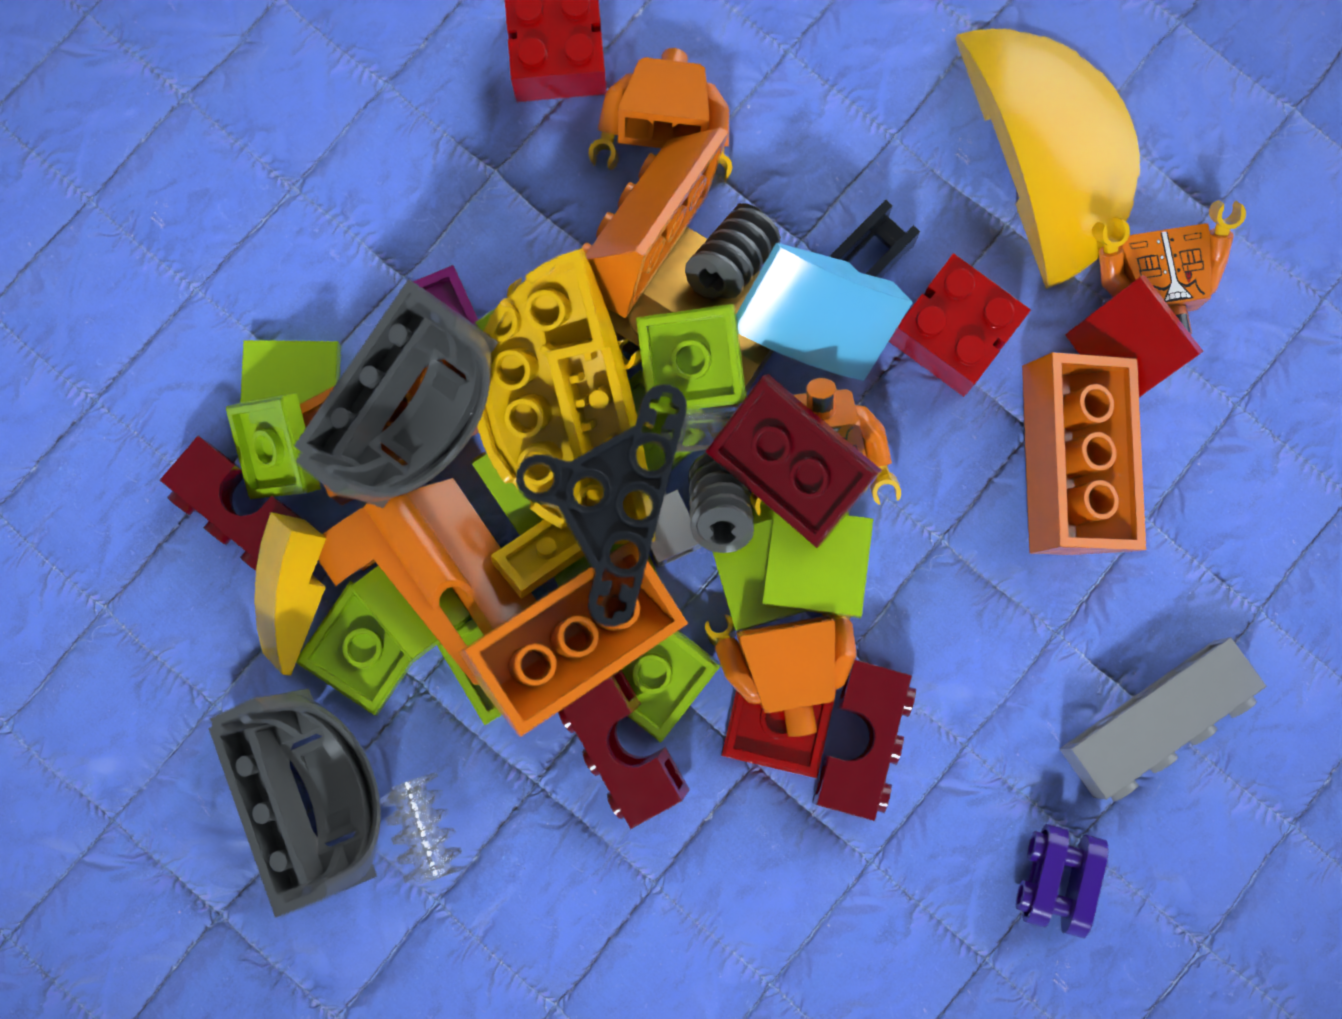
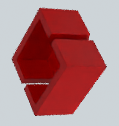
[505,0,607,102]
[889,253,1031,397]

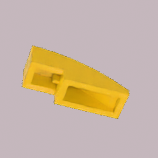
[254,512,326,676]

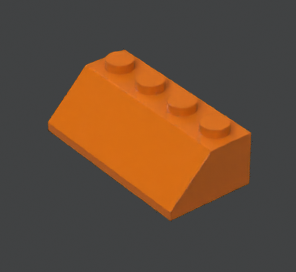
[582,128,729,318]
[1022,352,1146,555]
[459,542,688,737]

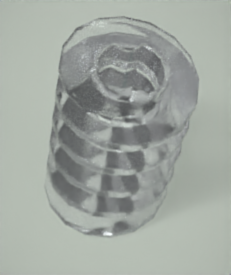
[379,772,467,885]

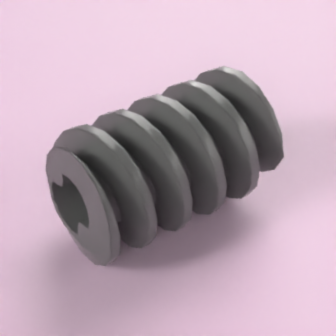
[685,204,781,299]
[688,453,754,553]

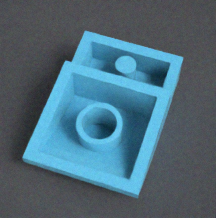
[736,243,913,381]

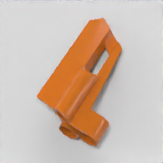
[318,478,537,685]

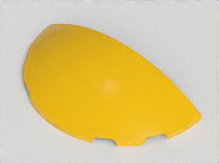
[955,29,1140,289]
[477,248,656,544]

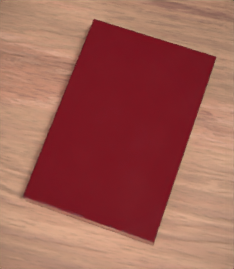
[705,374,882,548]

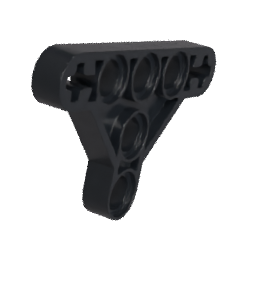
[516,384,687,627]

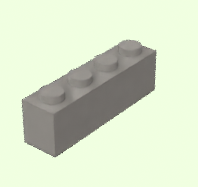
[1059,637,1267,801]

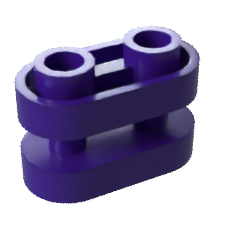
[1016,824,1108,938]

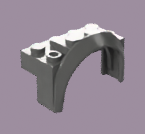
[294,279,498,508]
[208,688,381,918]

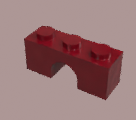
[160,436,302,571]
[812,660,916,821]
[558,670,690,829]

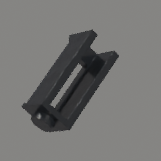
[829,200,920,278]

